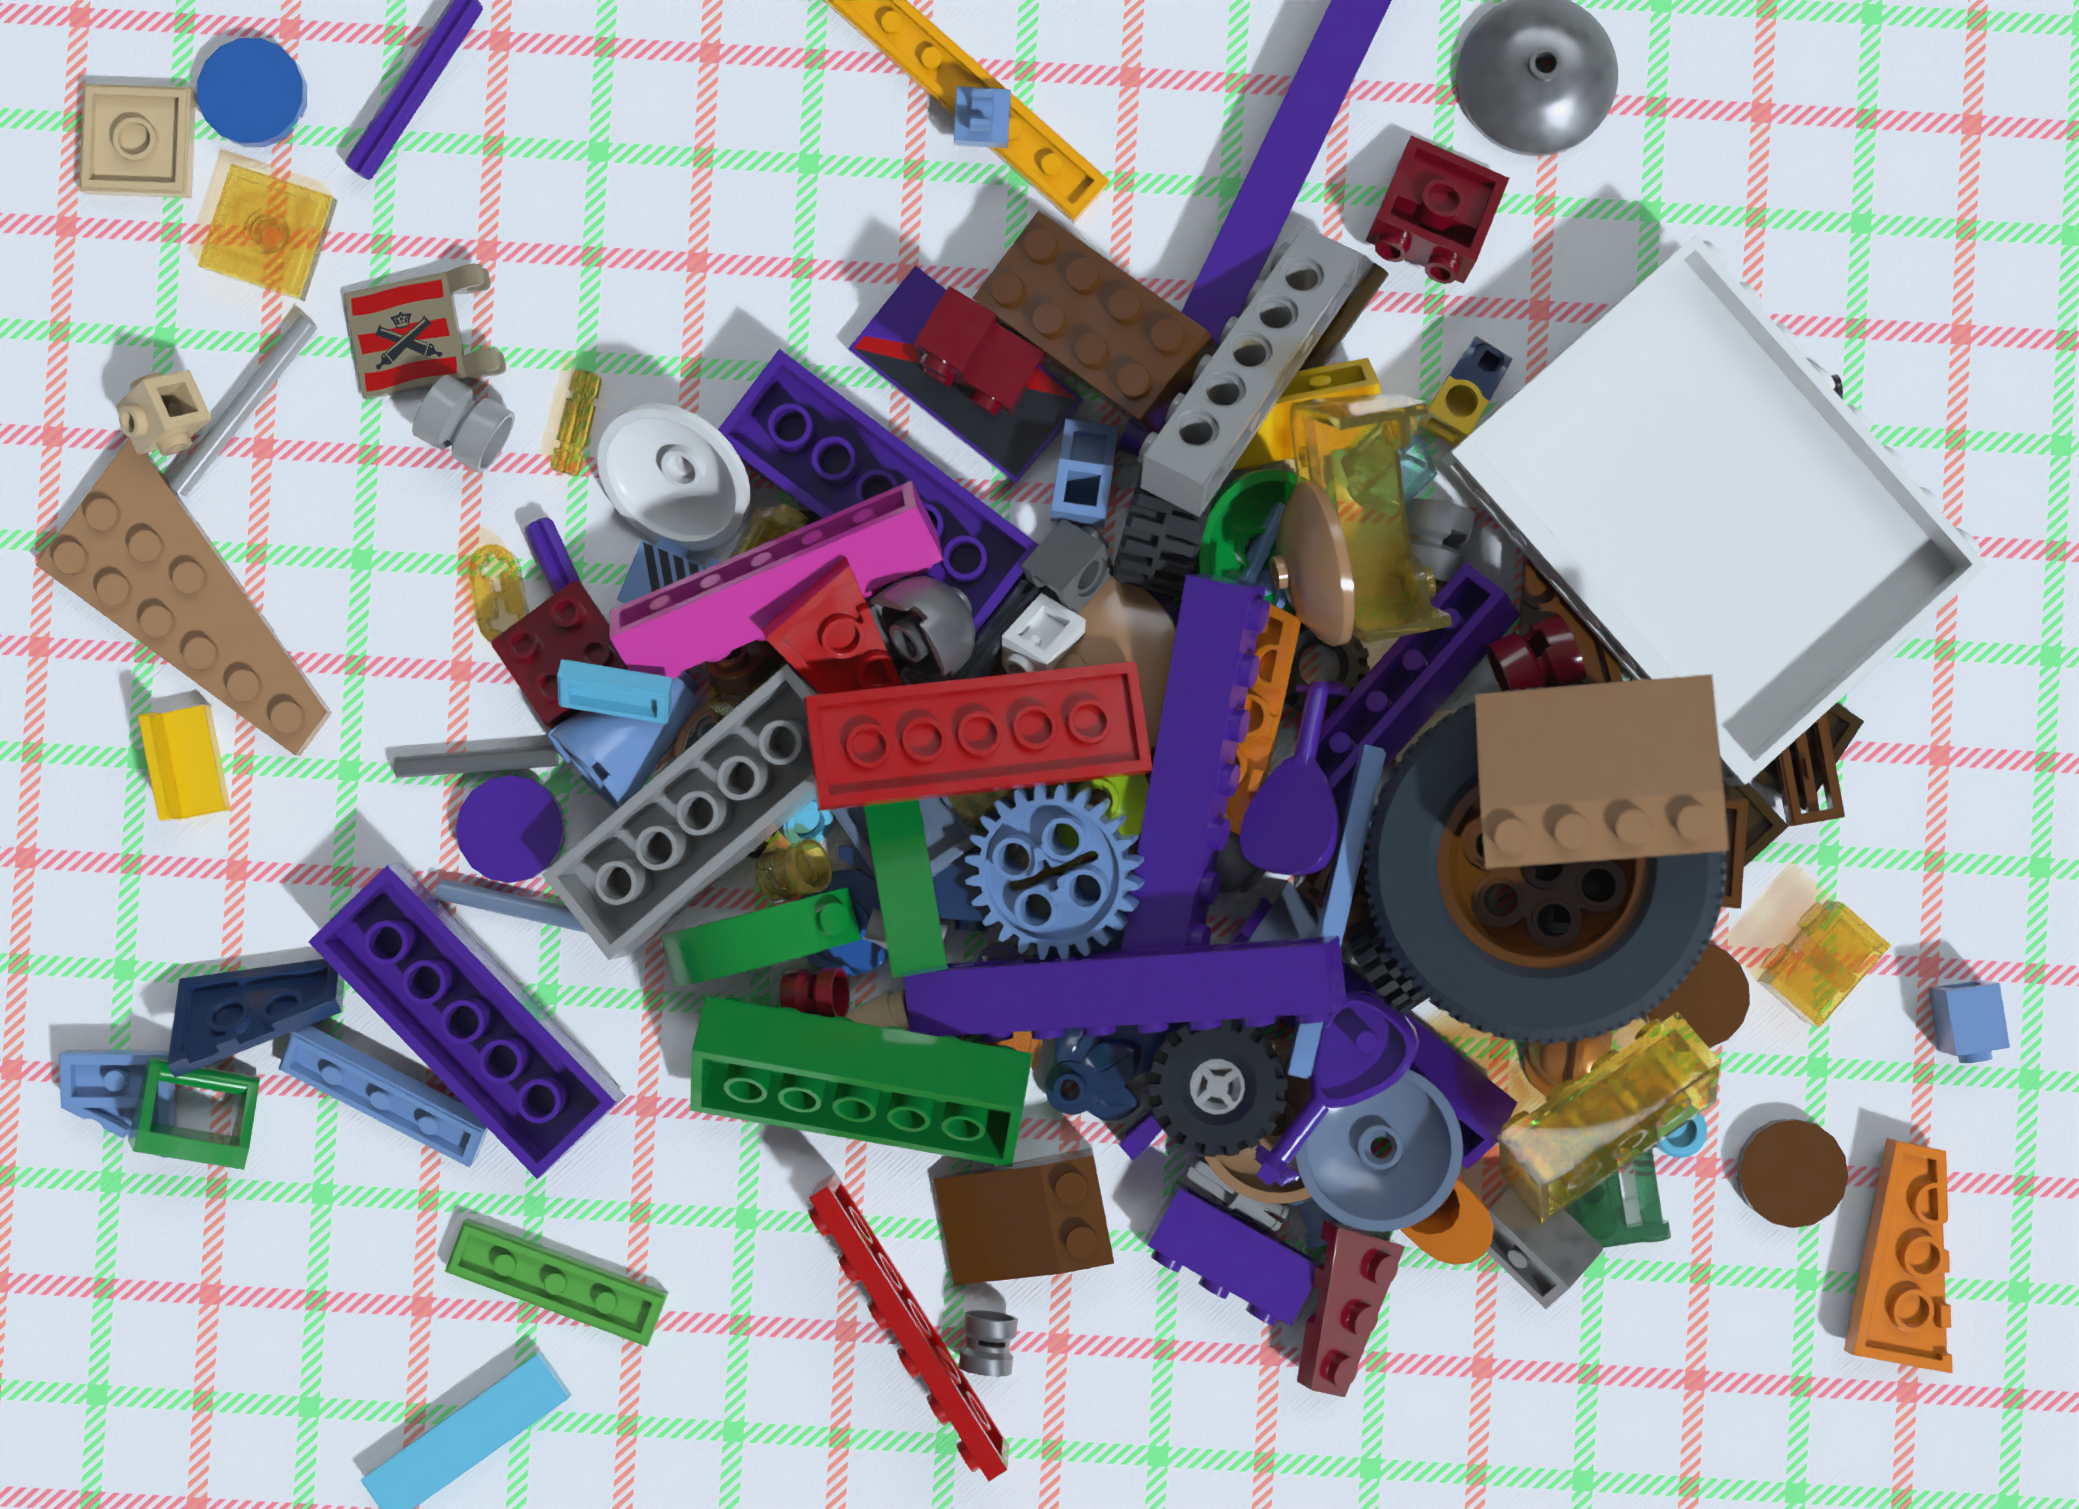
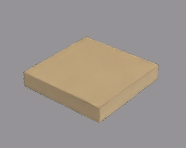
[79,84,196,198]

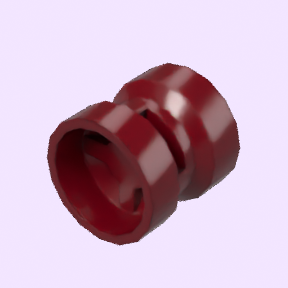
[780,967,850,1018]

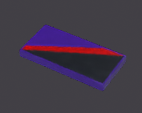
[848,265,1083,485]

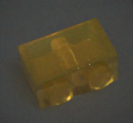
[1756,900,1891,1027]

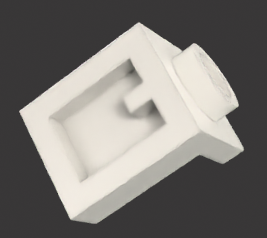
[1002,593,1086,674]

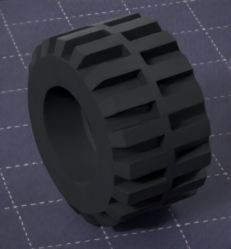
[1113,464,1214,598]

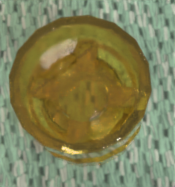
[755,839,832,904]

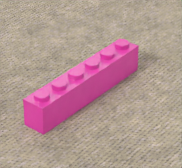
[610,480,943,680]

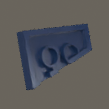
[167,959,345,1078]

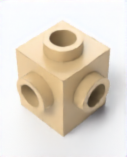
[116,370,212,456]

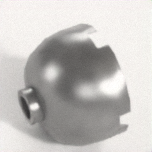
[869,576,975,684]

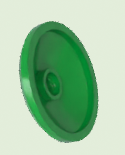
[1194,469,1308,615]

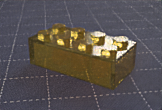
[1498,1012,1720,1224]

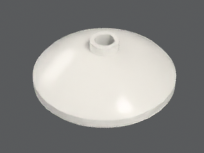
[597,403,750,551]

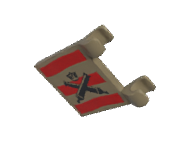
[343,263,506,400]

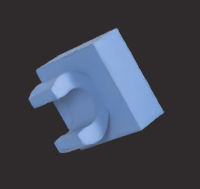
[954,86,1011,148]

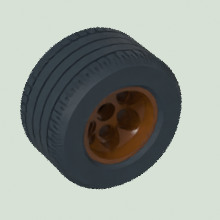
[1364,687,1726,1044]

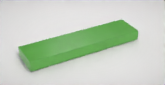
[445,1218,668,1347]

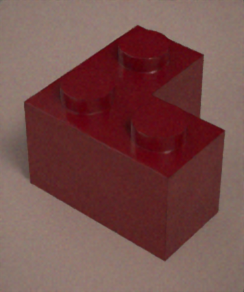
[914,286,1045,416]

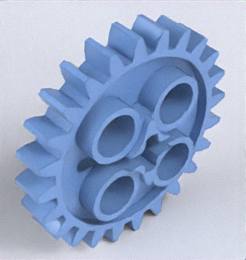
[965,783,1145,960]

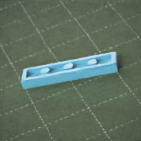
[360,1351,572,1509]

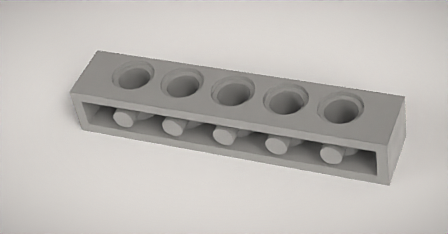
[1138,226,1361,517]

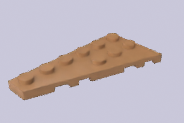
[35,438,332,756]

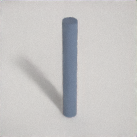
[435,878,587,933]

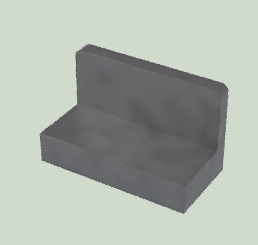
[1486,1173,1603,1309]

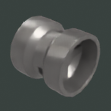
[958,1310,1018,1377]

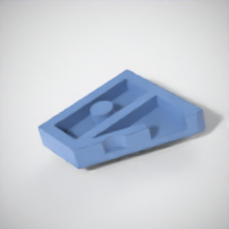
[59,1050,176,1158]

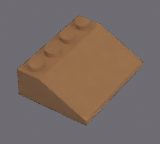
[1475,674,1729,868]

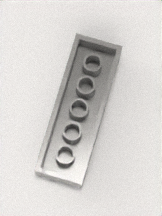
[542,664,820,960]

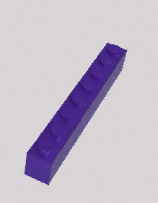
[1120,573,1270,1024]
[903,935,1347,1042]

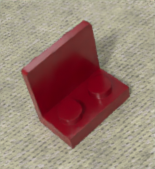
[491,580,628,730]

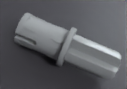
[1185,1153,1290,1235]

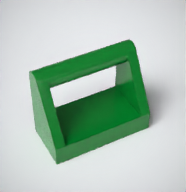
[128,1057,260,1170]

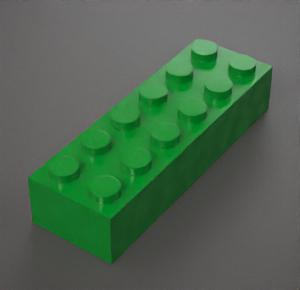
[690,996,1033,1167]

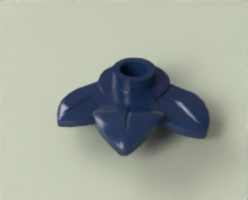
[1045,1028,1142,1121]

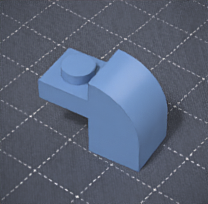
[1050,419,1119,529]

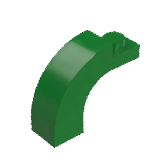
[660,887,861,988]

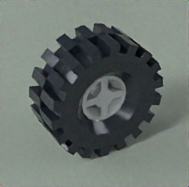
[1146,1019,1288,1157]

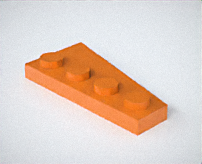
[1225,603,1301,835]
[1844,1138,1953,1374]

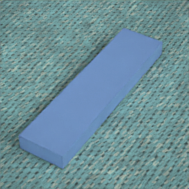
[278,1025,489,1168]

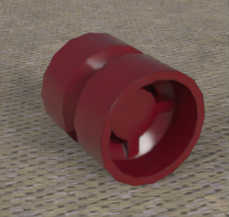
[1486,614,1586,692]

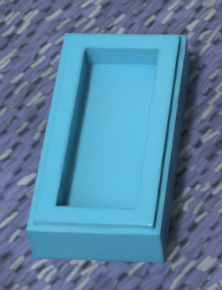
[557,659,672,724]

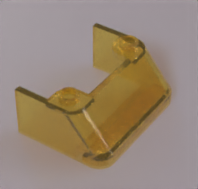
[1290,393,1452,643]

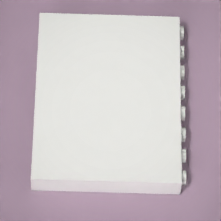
[1441,234,1988,786]

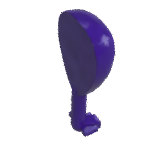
[1240,681,1350,875]
[1255,991,1419,1187]

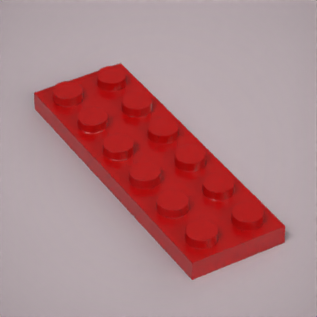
[804,661,1153,811]
[807,1172,1009,1482]

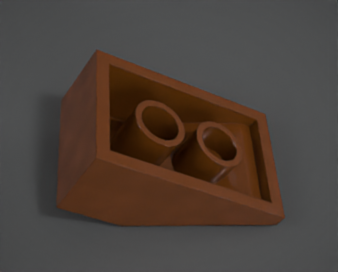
[934,1147,1114,1285]

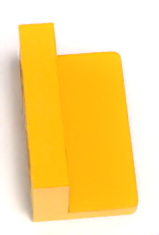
[138,705,231,821]

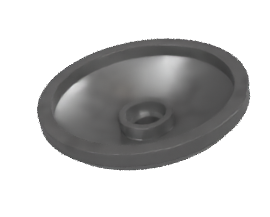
[1456,0,1618,156]

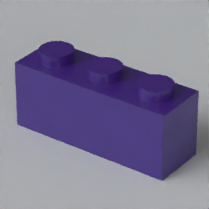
[1145,1181,1320,1326]

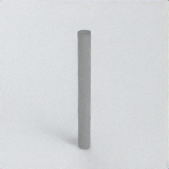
[168,314,318,497]

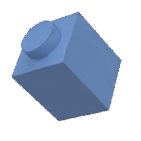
[1929,980,2010,1063]

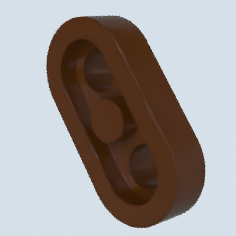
[705,640,786,694]

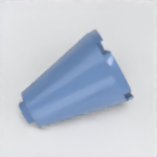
[547,671,698,810]

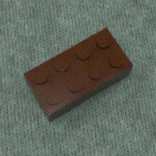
[973,211,1219,433]

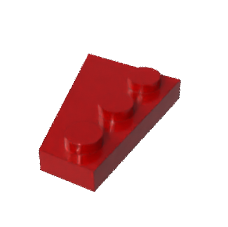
[762,557,903,694]

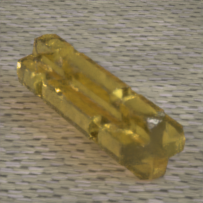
[550,370,602,476]

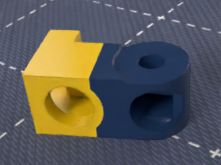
[1417,336,1513,447]

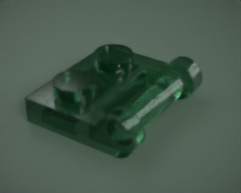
[1556,1129,1671,1248]

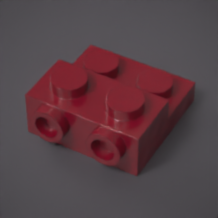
[1365,135,1510,284]

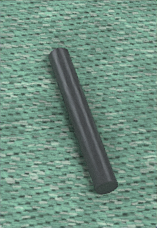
[394,745,559,778]

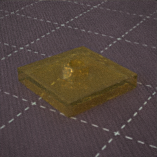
[197,164,338,302]

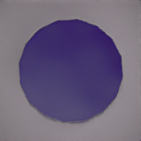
[456,775,565,883]

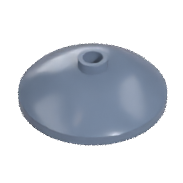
[1295,1070,1463,1232]

